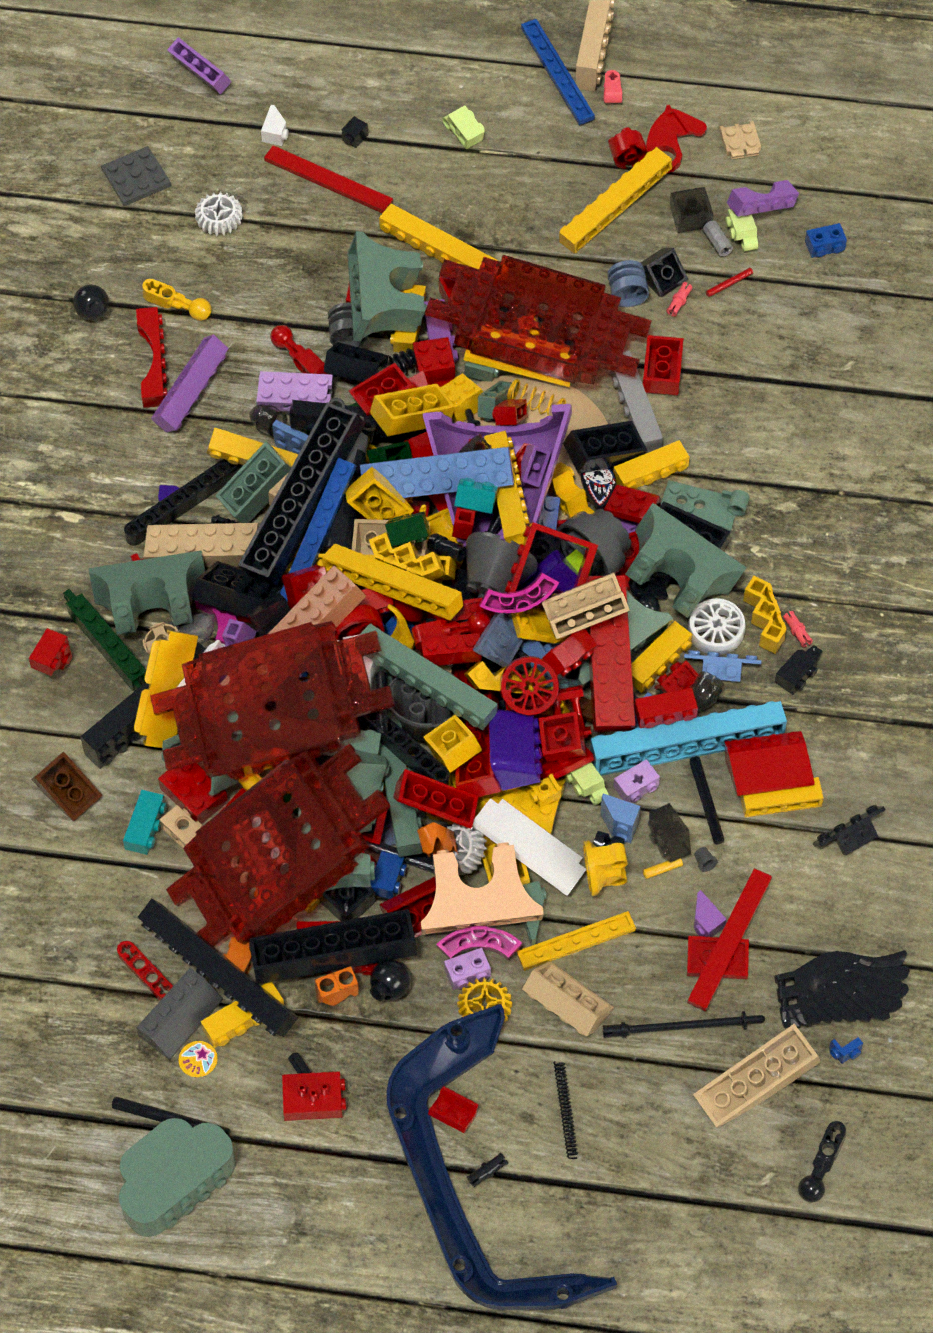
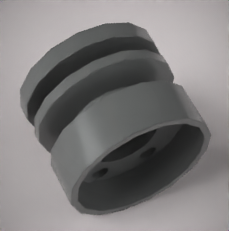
[328,302,367,347]

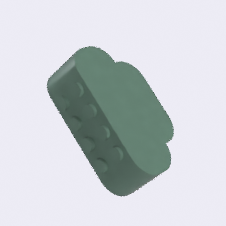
[119,1118,236,1237]

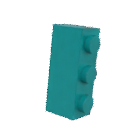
[123,789,167,855]

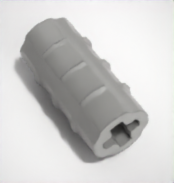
[703,221,733,256]

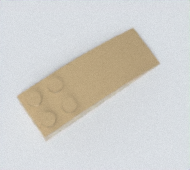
[693,1024,820,1128]

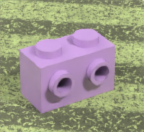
[444,948,491,990]

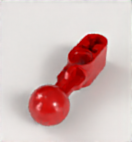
[270,325,328,374]
[412,612,491,650]

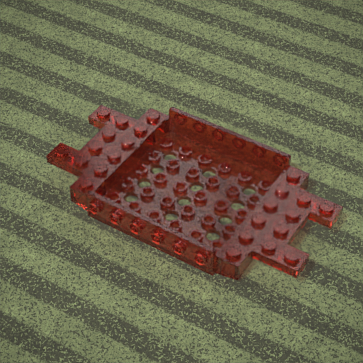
[425,255,652,385]
[150,621,395,780]
[166,744,391,947]

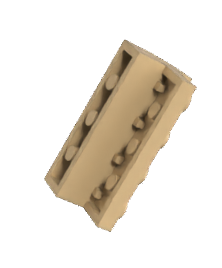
[541,572,630,639]

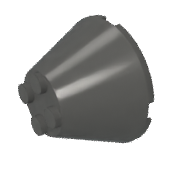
[466,532,538,598]
[387,670,458,742]

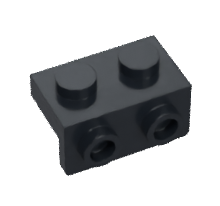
[628,572,672,599]

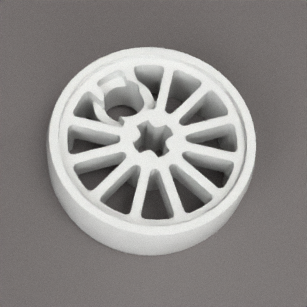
[688,598,746,655]

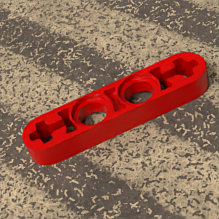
[117,941,173,1000]

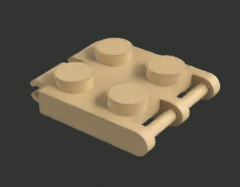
[719,121,761,159]

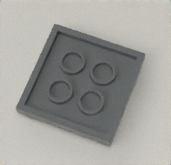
[101,146,171,206]

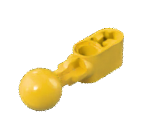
[142,279,212,321]

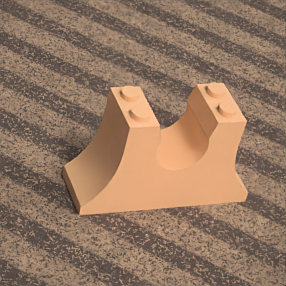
[421,842,543,935]

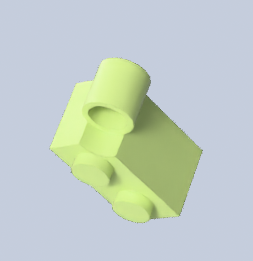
[442,106,485,149]
[725,209,758,252]
[564,762,609,805]

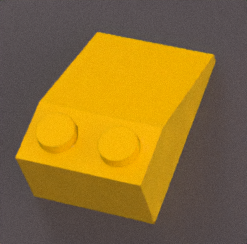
[346,467,414,520]

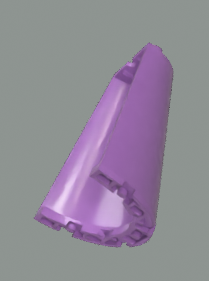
[423,404,572,548]

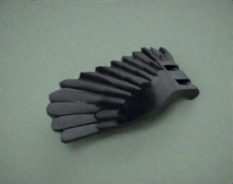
[774,950,910,1029]

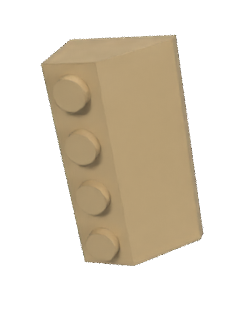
[352,519,431,556]
[522,961,614,1036]

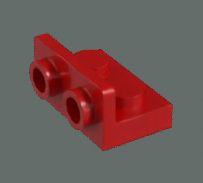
[654,660,701,693]
[428,1086,479,1133]

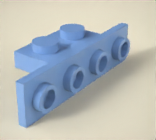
[684,650,761,682]

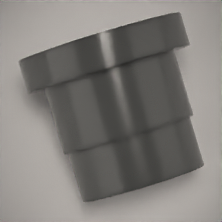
[694,847,718,872]

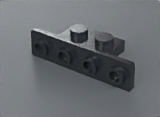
[813,805,886,855]

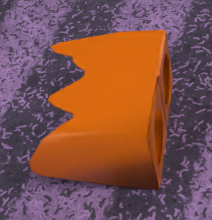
[417,822,459,857]
[315,966,359,1006]

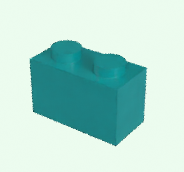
[454,478,498,514]

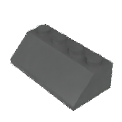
[137,968,223,1060]

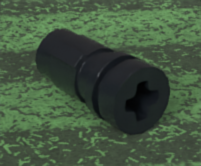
[427,533,467,562]

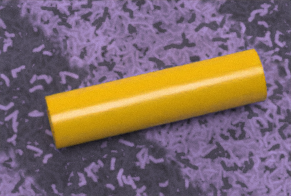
[642,856,683,879]

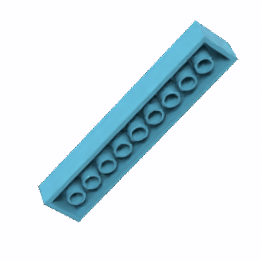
[590,701,787,776]

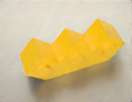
[548,462,595,519]
[369,533,446,581]
[743,576,787,654]
[464,661,548,694]

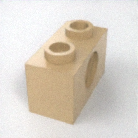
[159,805,205,854]

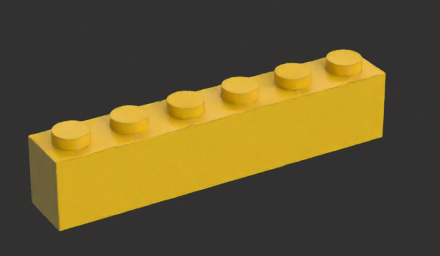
[206,428,298,465]

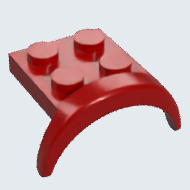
[604,485,661,523]

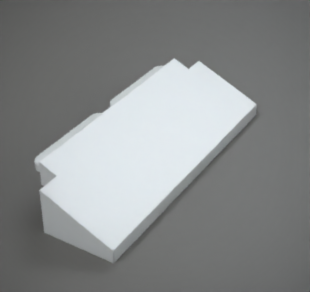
[473,798,586,896]

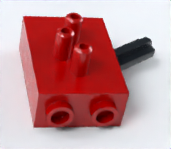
[282,1052,346,1121]

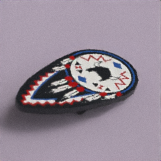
[580,468,616,509]

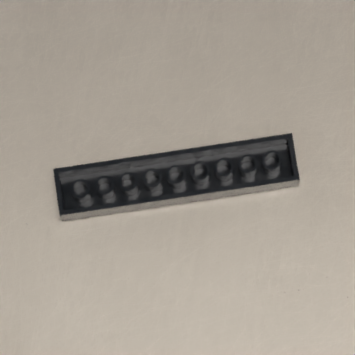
[238,402,366,586]

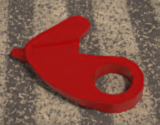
[646,105,707,173]

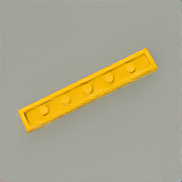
[517,911,636,971]

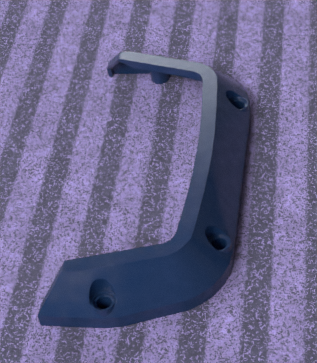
[386,1004,617,1310]

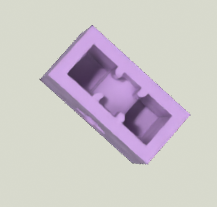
[613,759,660,803]

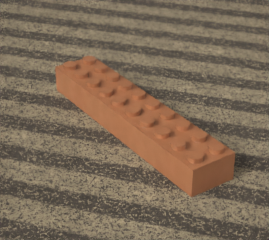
[199,566,366,728]

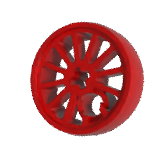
[326,605,384,655]
[500,656,559,716]

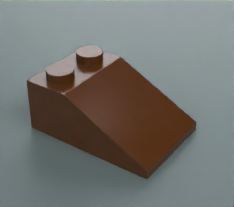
[31,752,103,821]

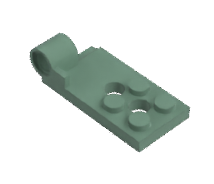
[660,480,750,531]

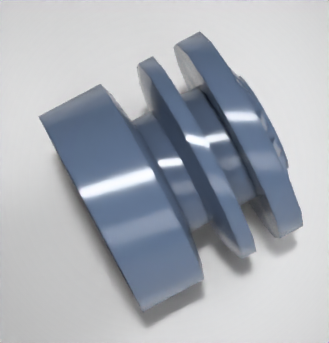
[607,260,649,307]

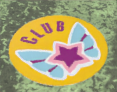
[179,1041,217,1077]

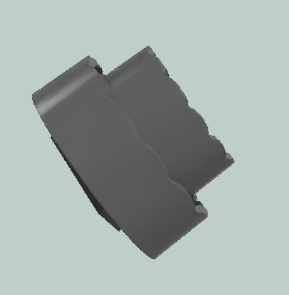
[557,509,632,576]

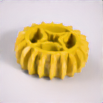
[457,977,512,1022]

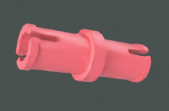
[666,282,693,317]
[783,611,813,647]

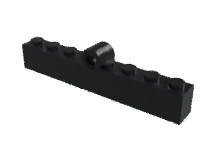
[289,399,427,444]

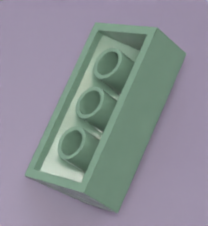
[215,441,292,523]

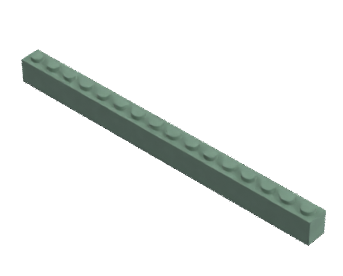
[367,666,422,857]

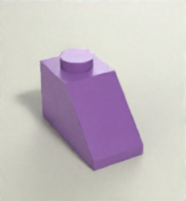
[521,445,551,487]
[694,890,727,937]

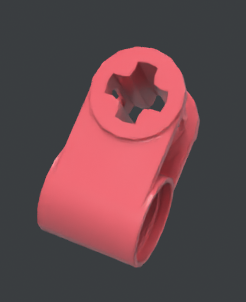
[604,70,622,103]

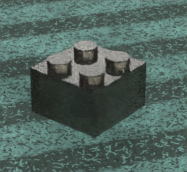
[670,187,713,233]
[648,803,691,864]

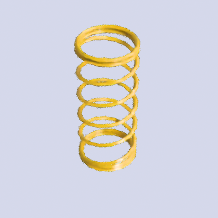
[507,379,566,416]

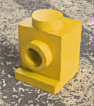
[529,774,561,808]

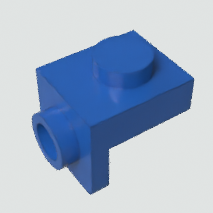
[829,1037,863,1064]

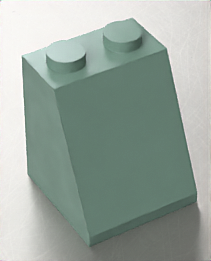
[330,746,389,800]

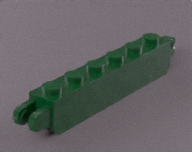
[63,589,146,691]

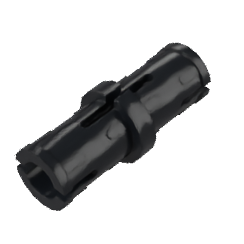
[466,1153,508,1188]

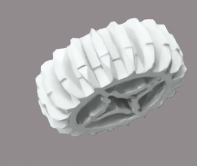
[195,191,243,236]
[447,823,487,875]

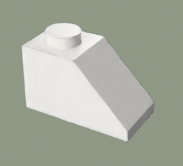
[261,105,289,146]

